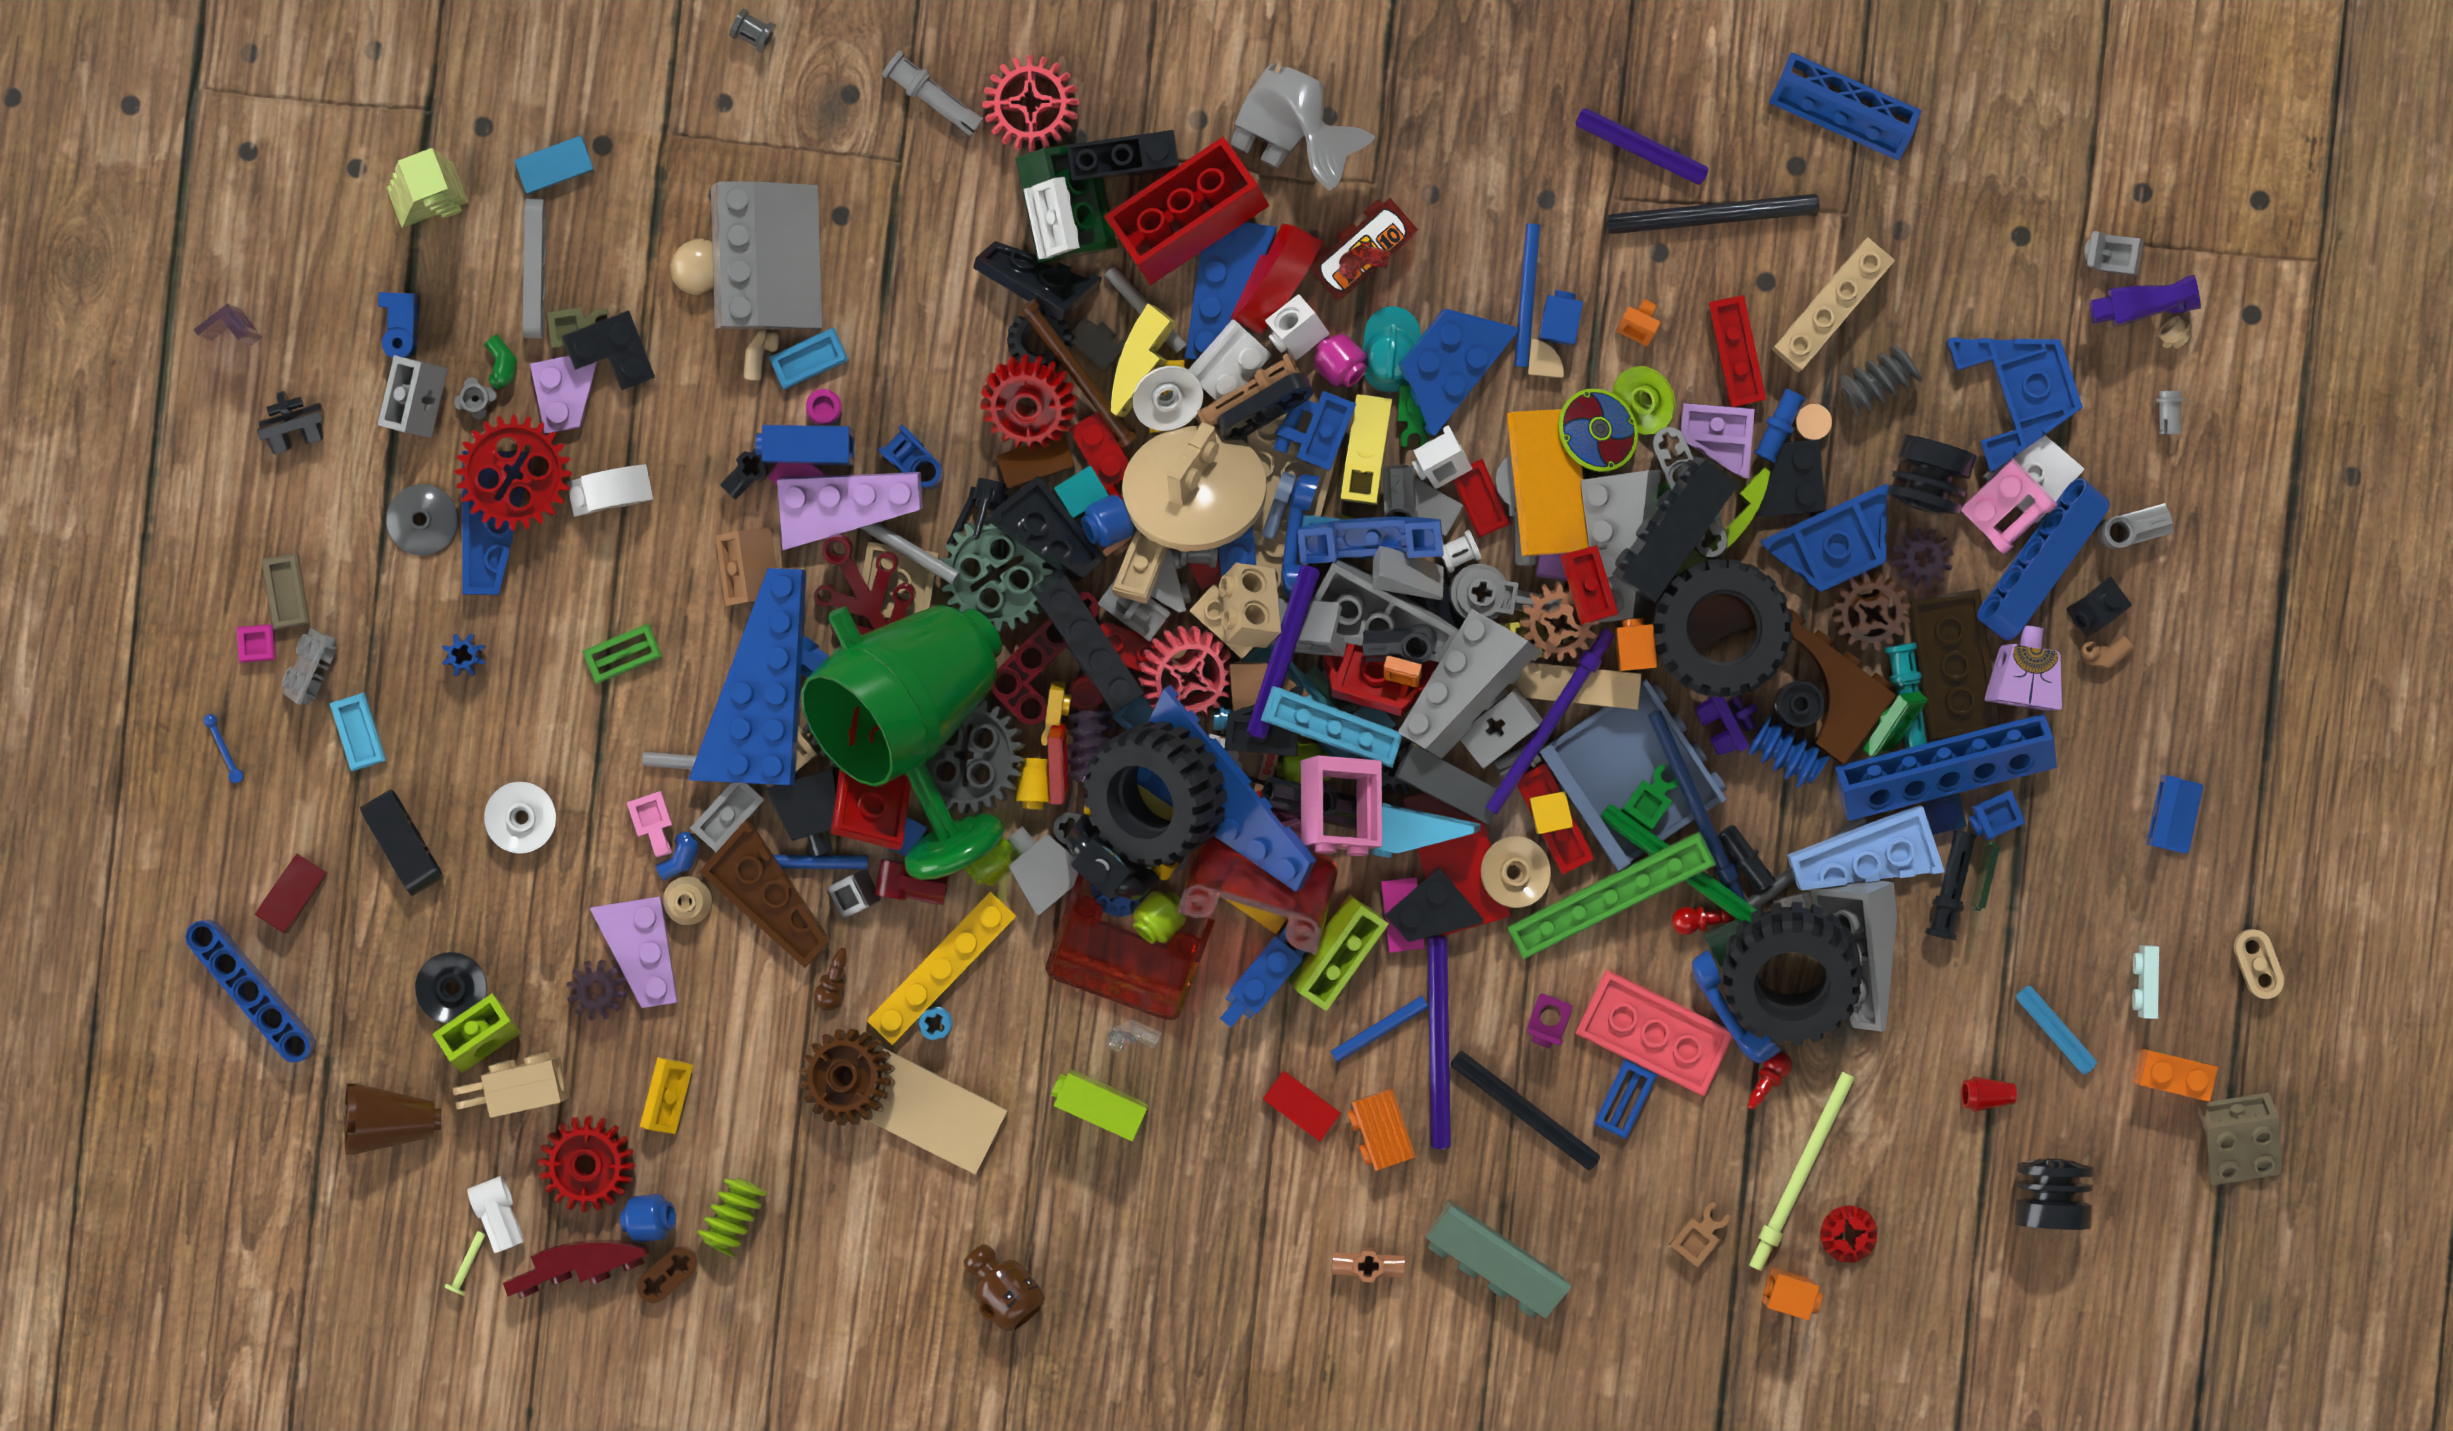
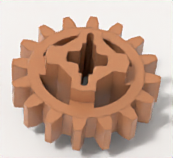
[1520,582,1599,661]

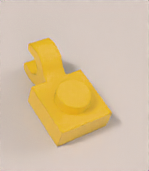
[1041,681,1072,746]

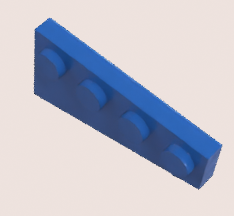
[462,451,533,595]

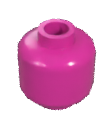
[1314,334,1367,387]

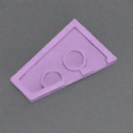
[590,896,678,1008]

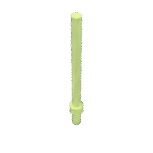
[1749,1072,1855,1271]

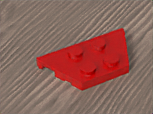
[1323,643,1440,716]

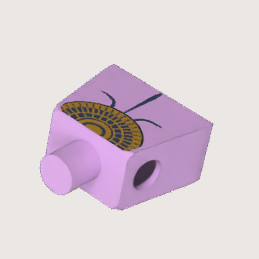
[1985,626,2062,711]

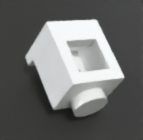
[1412,425,1473,489]

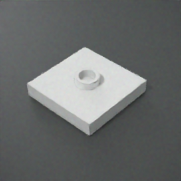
[1982,435,2084,524]

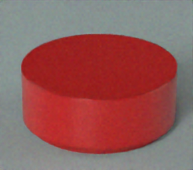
[1068,676,1103,712]

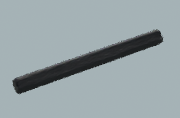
[1606,194,1820,234]

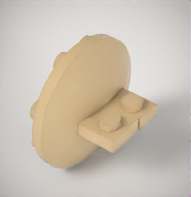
[1122,422,1267,552]

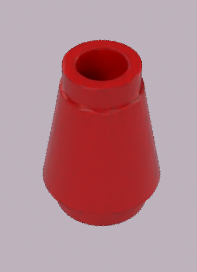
[1961,1076,2017,1112]

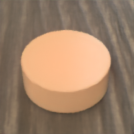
[1795,404,1832,440]

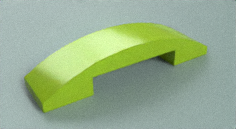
[1674,468,1770,577]

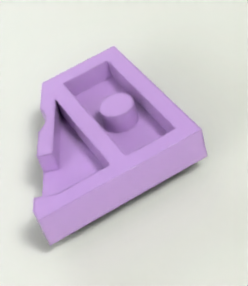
[1680,403,1755,479]

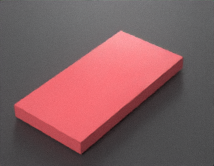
[1575,969,1733,1096]

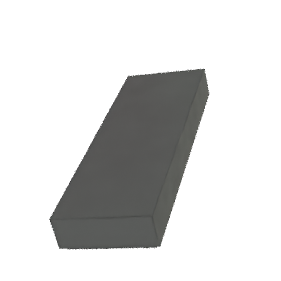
[1394,745,1497,825]

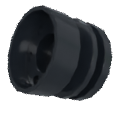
[1886,435,1977,515]
[2015,1158,2094,1230]

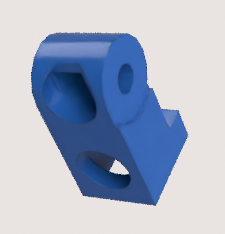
[378,292,419,358]

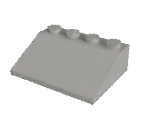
[711,182,822,330]

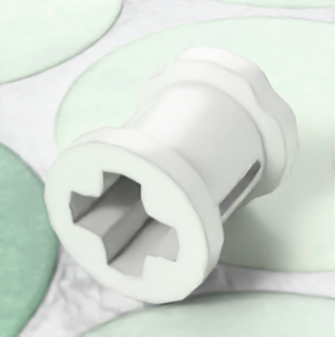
[1441,530,1482,573]

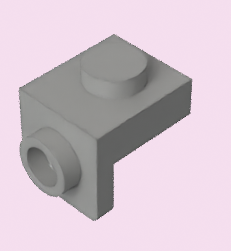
[2084,231,2144,276]

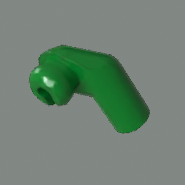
[484,334,517,390]

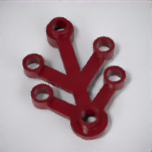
[814,534,916,637]

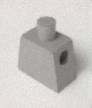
[1007,826,1084,916]

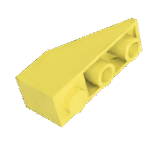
[1341,394,1392,505]

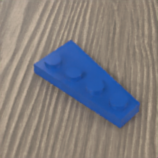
[1185,222,1277,360]

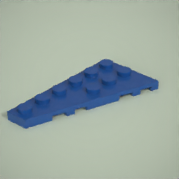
[688,568,807,786]
[1137,685,1317,892]

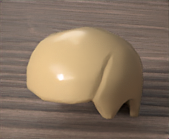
[670,238,714,295]

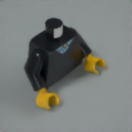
[1066,806,1179,901]

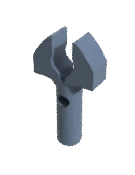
[1262,471,1297,540]

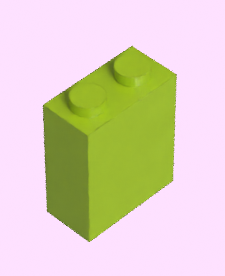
[1051,1069,1149,1142]

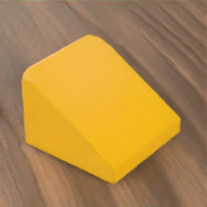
[1530,791,1573,834]

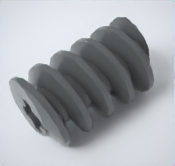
[1840,345,1922,417]

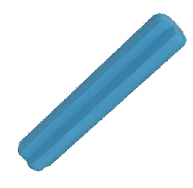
[2015,985,2097,1075]

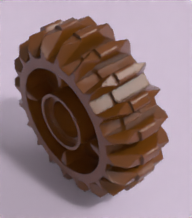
[799,1029,896,1126]

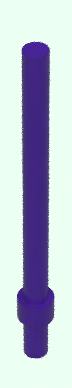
[1485,628,1616,815]

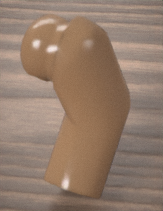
[2081,636,2135,669]

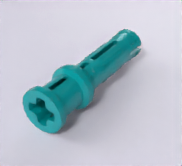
[1884,643,1927,749]

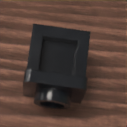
[2066,577,2132,637]

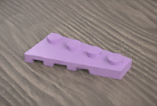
[777,472,923,550]

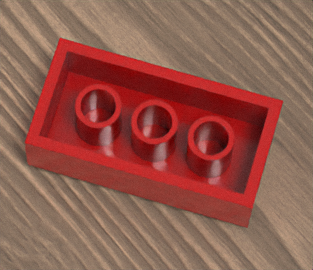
[1104,136,1269,286]

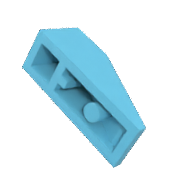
[1371,802,1481,858]

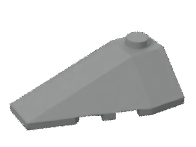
[1312,558,1459,662]
[1811,881,1897,1032]

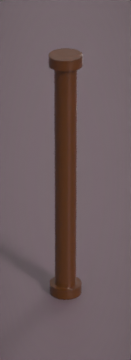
[1018,299,1138,448]

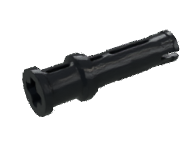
[1925,830,1977,941]

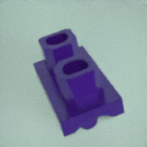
[1694,695,1758,755]

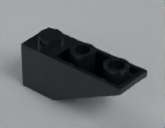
[1067,130,1179,181]

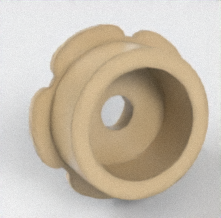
[2158,316,2191,349]

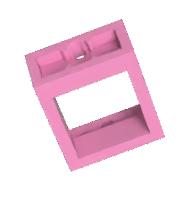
[1301,755,1382,856]

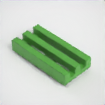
[582,623,663,684]

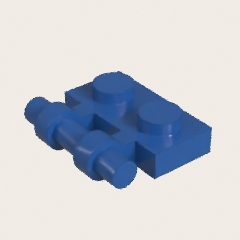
[1273,386,1356,471]

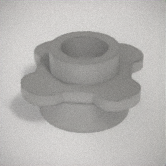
[454,377,497,420]

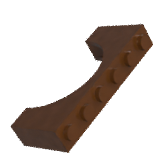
[1688,594,1896,764]

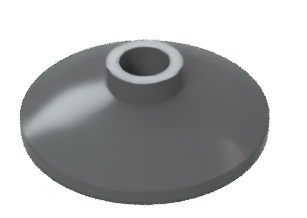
[386,484,458,556]

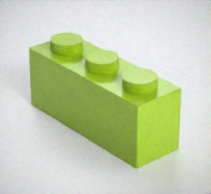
[1287,894,1389,1011]

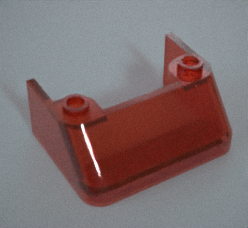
[1045,873,1215,1020]

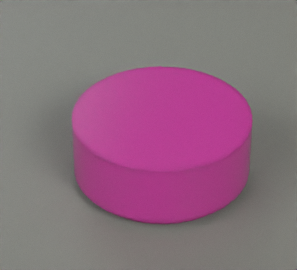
[806,389,842,425]

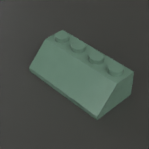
[1425,1200,1572,1319]

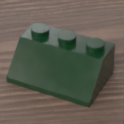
[1015,146,1118,263]

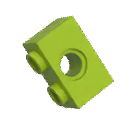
[433,993,521,1073]

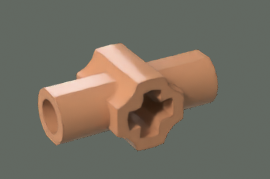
[1332,1248,1405,1282]

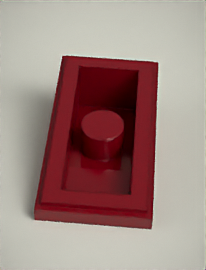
[255,853,327,933]

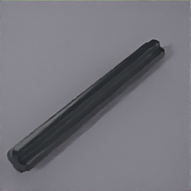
[1450,1051,1600,1170]

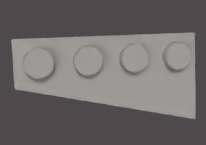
[1581,470,1662,623]
[1398,609,1543,759]

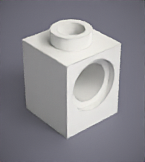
[1265,294,1330,360]

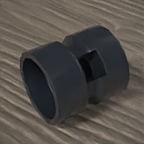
[1773,681,1824,727]

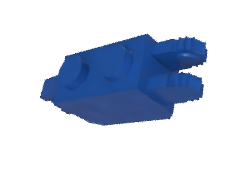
[1220,916,1319,1028]

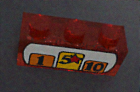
[1309,198,1418,303]

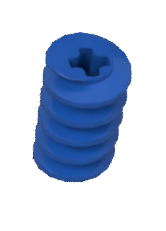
[1748,714,1830,788]

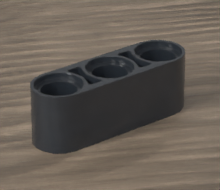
[360,789,444,896]

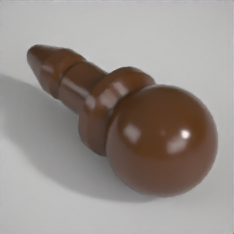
[814,947,847,1011]

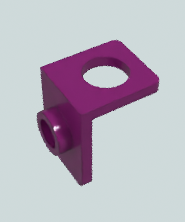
[1525,993,1573,1049]

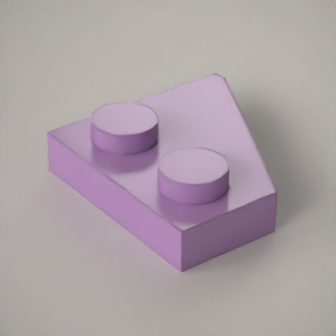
[530,356,599,435]

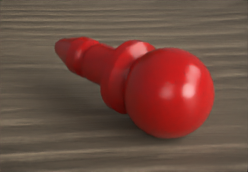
[1672,906,1736,935]
[1748,1051,1792,1110]

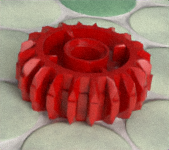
[980,353,1077,450]
[538,1115,636,1213]

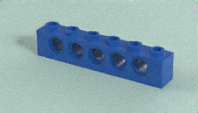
[1835,714,2057,821]

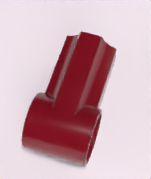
[875,859,950,905]

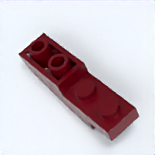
[503,1239,650,1299]

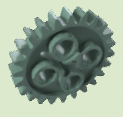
[939,520,1056,631]

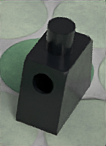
[766,769,837,857]

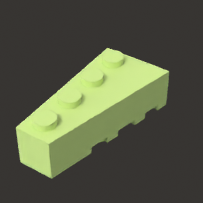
[387,148,468,228]

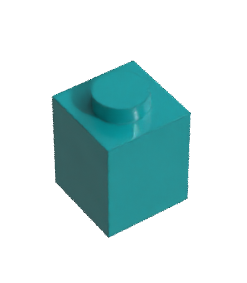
[1054,465,1109,519]

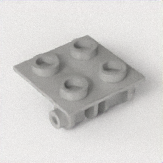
[282,628,338,705]

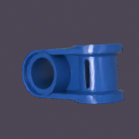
[877,424,944,490]

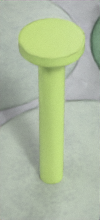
[444,1231,486,1296]

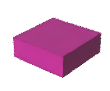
[236,624,277,663]

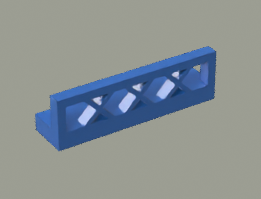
[1768,52,1922,161]

